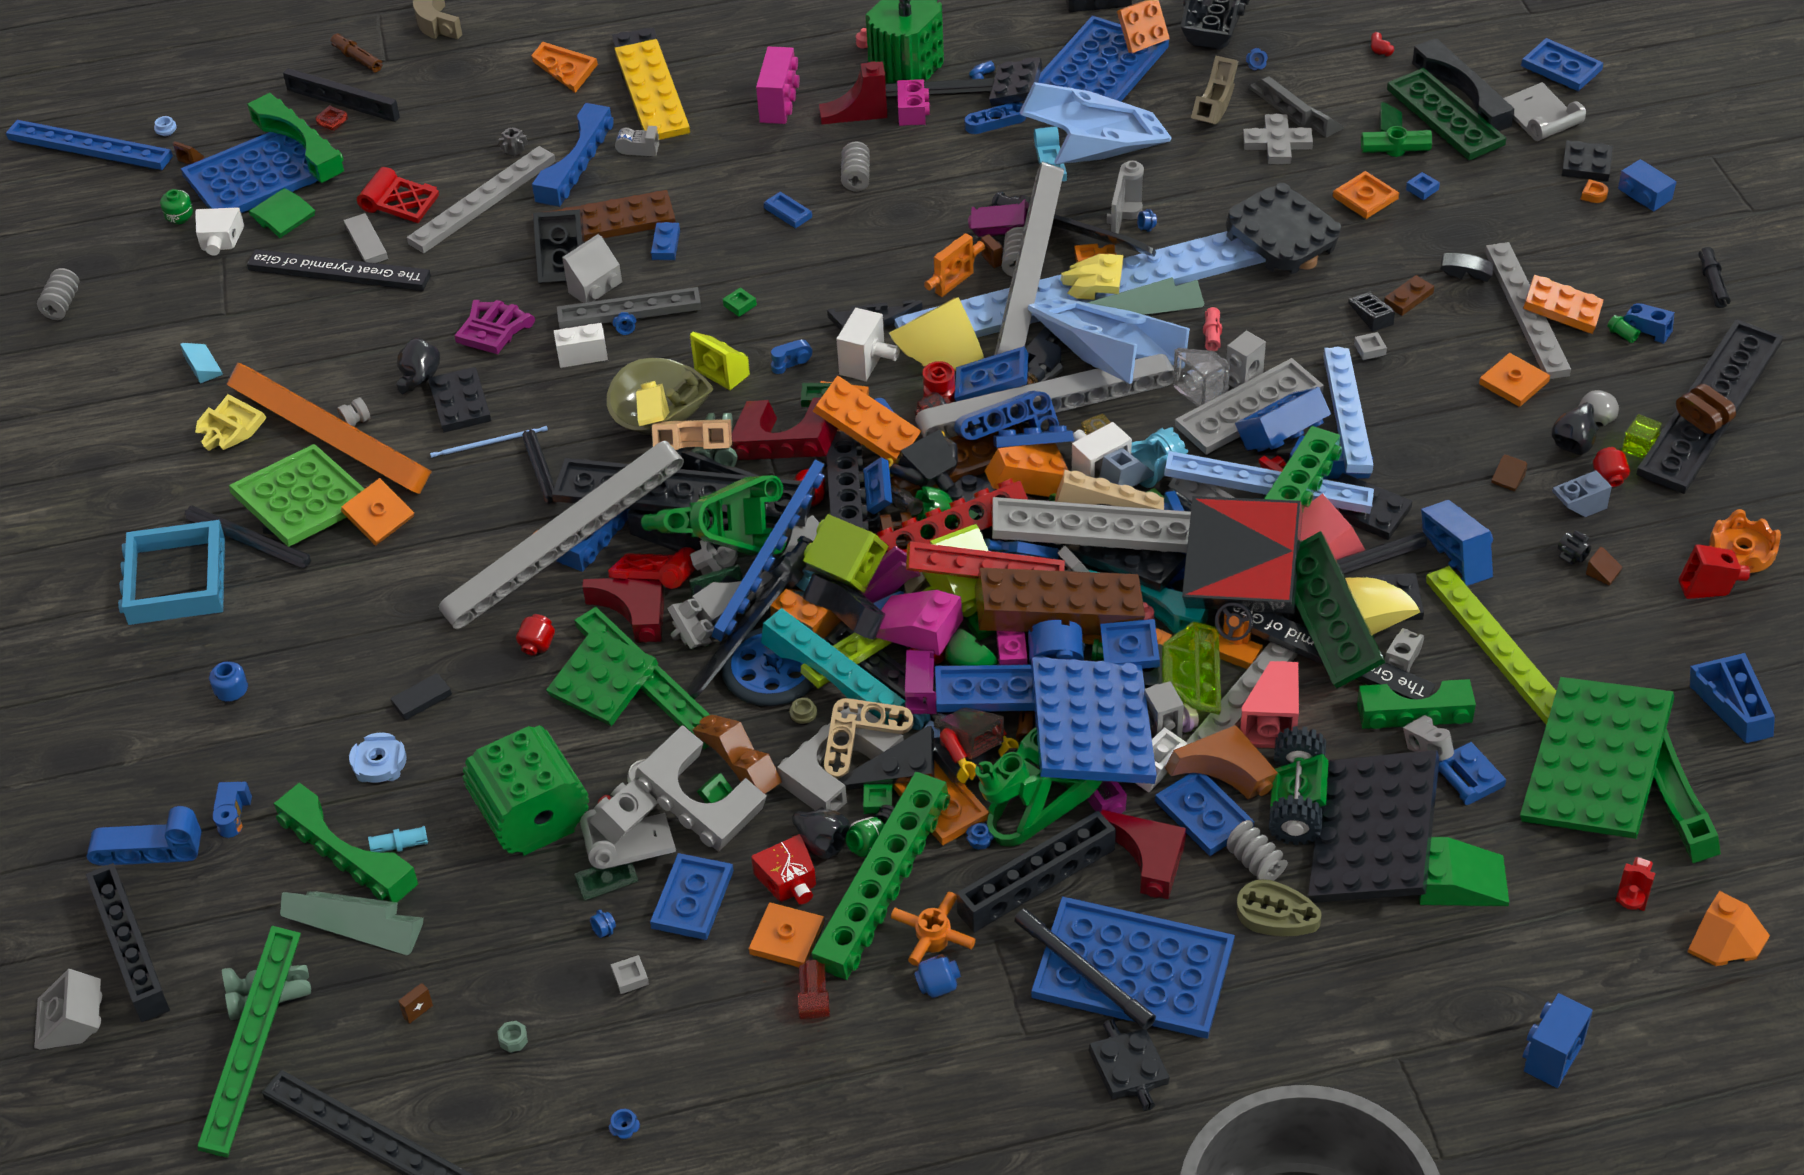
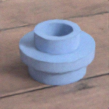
[154,116,177,136]

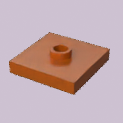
[1333,171,1399,219]
[1479,353,1550,407]
[341,478,414,546]
[749,902,825,969]

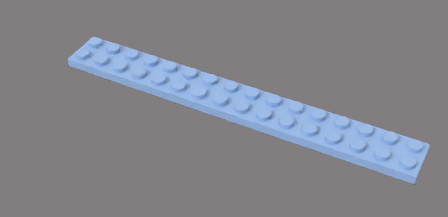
[894,231,1266,338]

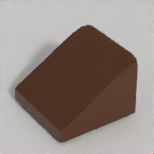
[173,141,204,165]
[1491,454,1527,491]
[1586,546,1623,586]

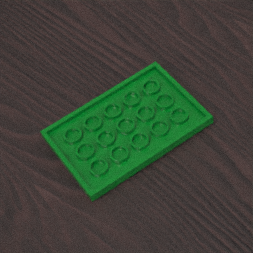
[1520,677,1674,839]

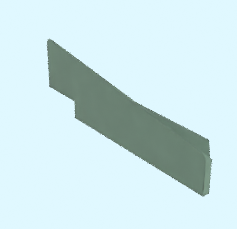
[1087,277,1204,315]
[280,891,424,955]

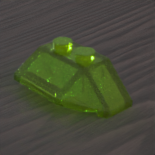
[1162,622,1221,715]

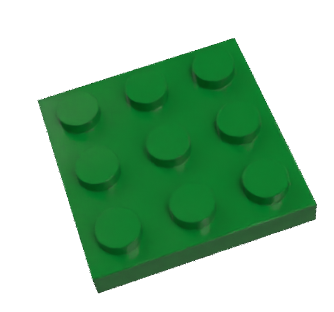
[546,628,658,727]

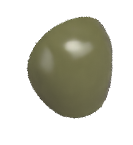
[607,358,713,435]

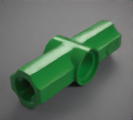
[1361,126,1432,157]

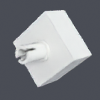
[837,308,900,381]
[1071,422,1132,479]

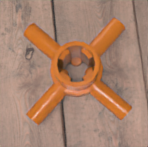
[891,892,976,966]

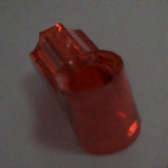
[798,960,830,1019]

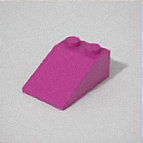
[876,590,963,656]

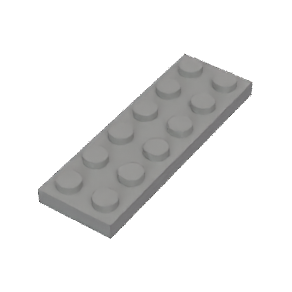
[1175,358,1324,455]

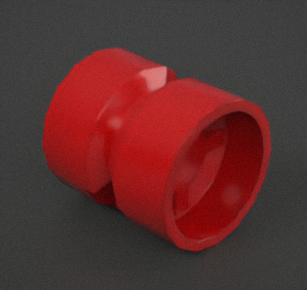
[923,361,955,407]

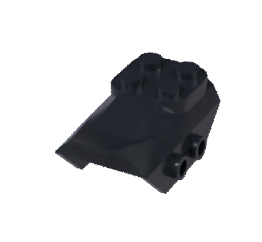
[1181,0,1250,50]

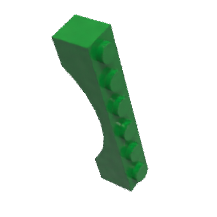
[247,93,344,183]
[1653,728,1721,863]
[274,783,418,902]

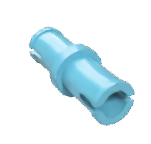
[368,826,428,853]

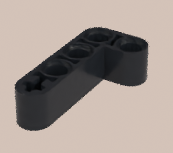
[803,573,886,640]

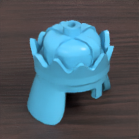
[1131,427,1188,488]

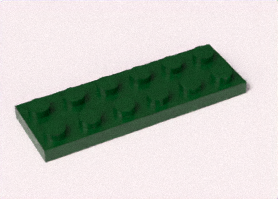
[1387,68,1506,160]
[1295,531,1386,688]

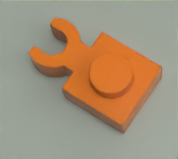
[1074,244,1117,263]

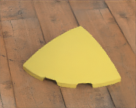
[889,297,984,371]
[1345,577,1420,635]

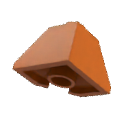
[1688,891,1770,966]

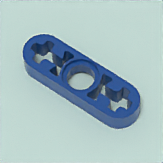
[965,102,1026,134]

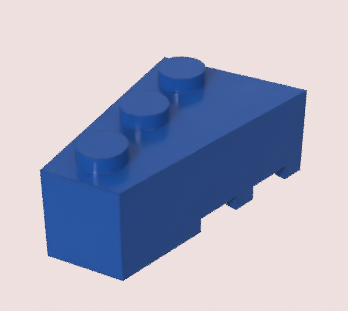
[1690,653,1775,743]

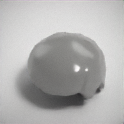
[1578,390,1619,426]

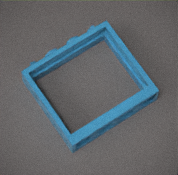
[118,520,225,625]

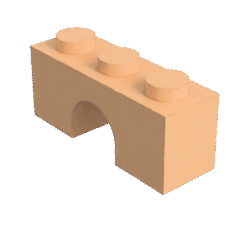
[652,419,732,450]

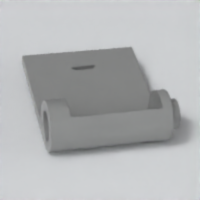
[1503,82,1586,141]
[1107,160,1144,247]
[580,809,676,869]

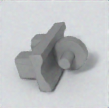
[690,540,738,584]
[667,598,714,649]

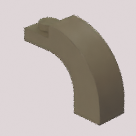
[413,0,462,39]
[1191,56,1239,124]

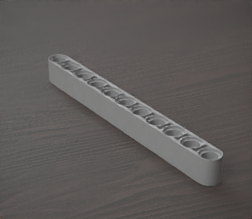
[994,161,1064,355]
[915,354,1177,438]
[439,441,684,629]

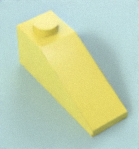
[636,381,670,426]

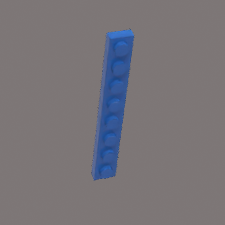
[6,120,173,170]
[712,460,825,641]

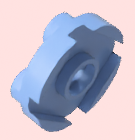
[349,733,407,783]

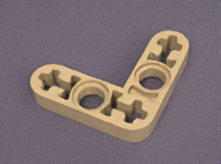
[824,698,913,779]

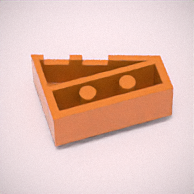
[985,443,1069,497]

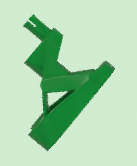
[641,475,786,555]
[975,727,1102,847]

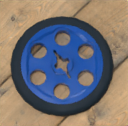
[721,628,815,707]

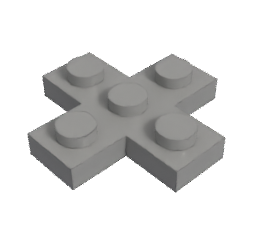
[1243,114,1313,164]

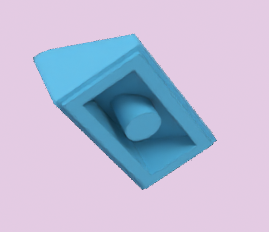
[180,343,223,383]

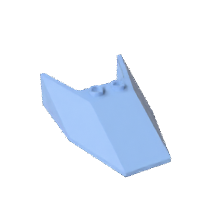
[1019,82,1171,164]
[1028,297,1190,384]

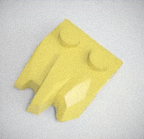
[1061,254,1123,300]
[195,394,267,451]

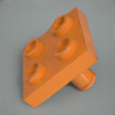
[1117,0,1170,53]

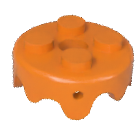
[1709,509,1781,573]

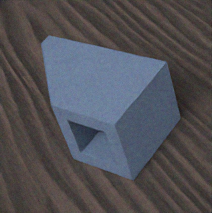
[1100,448,1154,487]
[1552,470,1612,517]

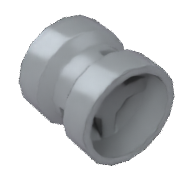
[337,397,370,427]

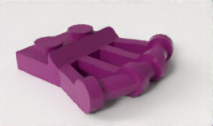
[455,300,535,354]

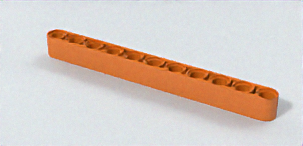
[227,363,432,494]

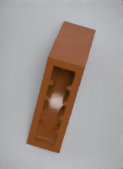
[1165,725,1278,799]

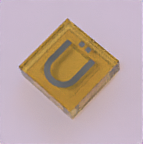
[1081,413,1111,435]

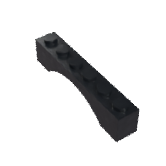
[1412,38,1514,131]

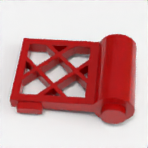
[357,167,439,223]
[608,547,696,589]

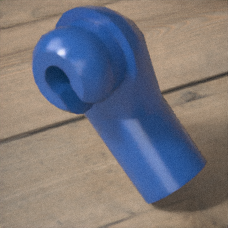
[969,61,995,79]

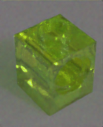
[1622,414,1662,459]

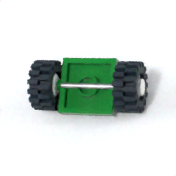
[1269,726,1328,845]

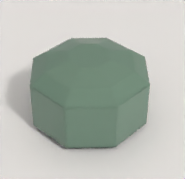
[497,1021,528,1052]

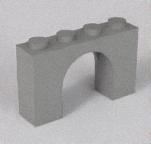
[777,707,903,811]
[635,725,767,852]

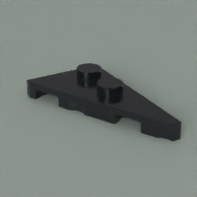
[827,300,923,331]
[837,726,934,790]

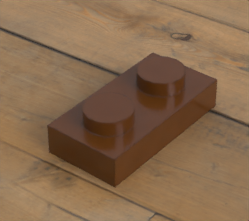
[1384,275,1434,316]

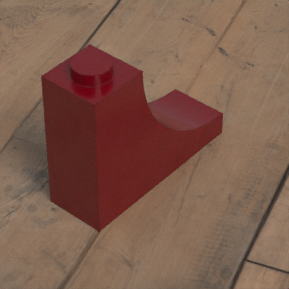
[819,61,887,125]
[582,578,665,642]
[1101,810,1186,900]

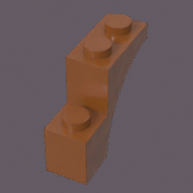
[692,715,782,794]

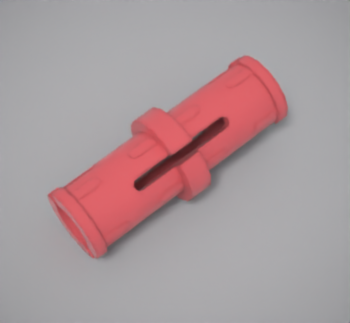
[1203,307,1222,352]

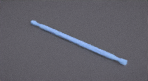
[430,426,548,458]

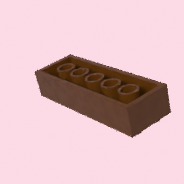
[975,568,1145,635]

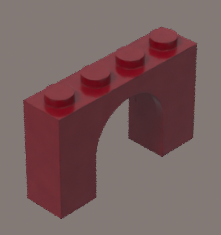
[730,397,838,460]

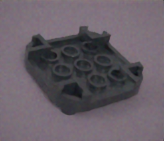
[1225,183,1341,274]

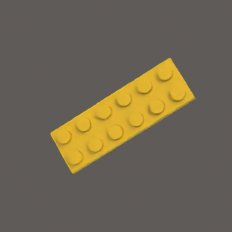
[615,39,690,140]

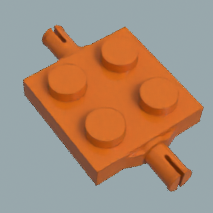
[924,233,985,297]

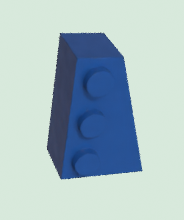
[1421,500,1493,586]

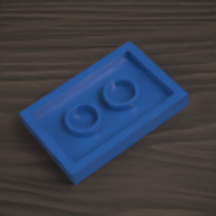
[1521,38,1603,91]
[955,346,1028,402]
[993,425,1074,447]
[1155,773,1254,856]
[650,853,734,940]

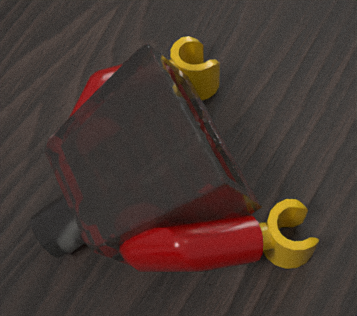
[934,707,1018,783]

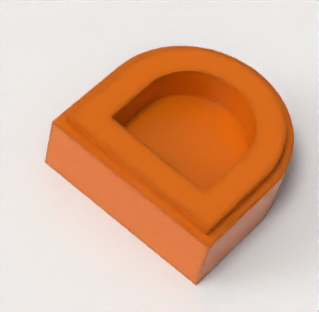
[1581,180,1608,203]

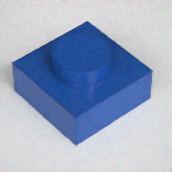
[1406,172,1440,200]

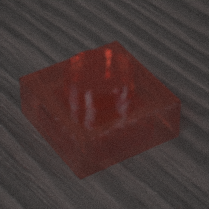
[315,105,348,131]

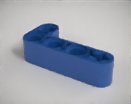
[954,390,1059,440]
[87,806,201,866]

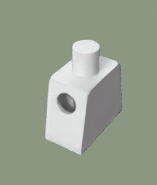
[196,208,244,255]

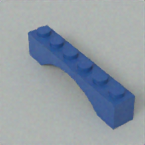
[532,103,614,207]

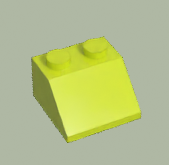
[690,332,750,390]

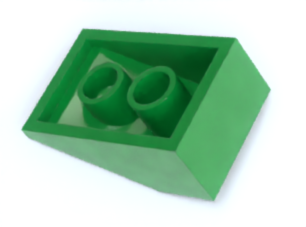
[1419,837,1509,906]

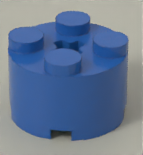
[1028,620,1084,665]

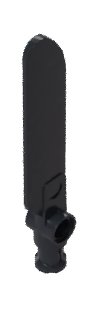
[992,192,1156,257]
[688,536,813,699]

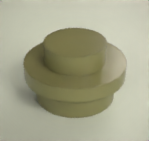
[789,698,817,724]

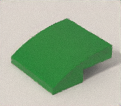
[249,188,315,238]

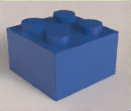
[1522,993,1593,1088]

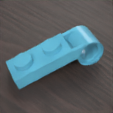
[1034,126,1067,181]

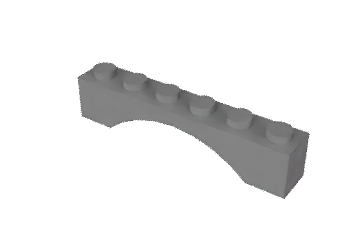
[692,515,819,627]

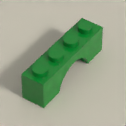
[1357,679,1476,729]

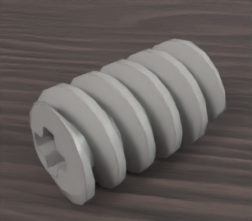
[841,142,870,191]
[1001,227,1024,276]
[37,268,80,320]
[1227,820,1288,881]

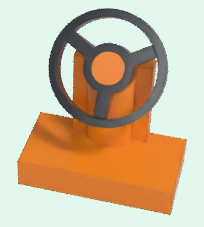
[1201,602,1263,669]

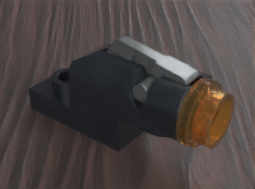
[1022,326,1063,386]

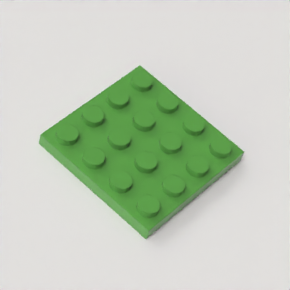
[229,444,364,547]

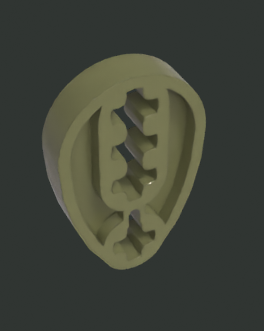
[1236,880,1321,936]

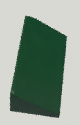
[1379,102,1402,132]

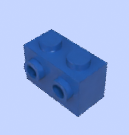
[1618,159,1676,211]

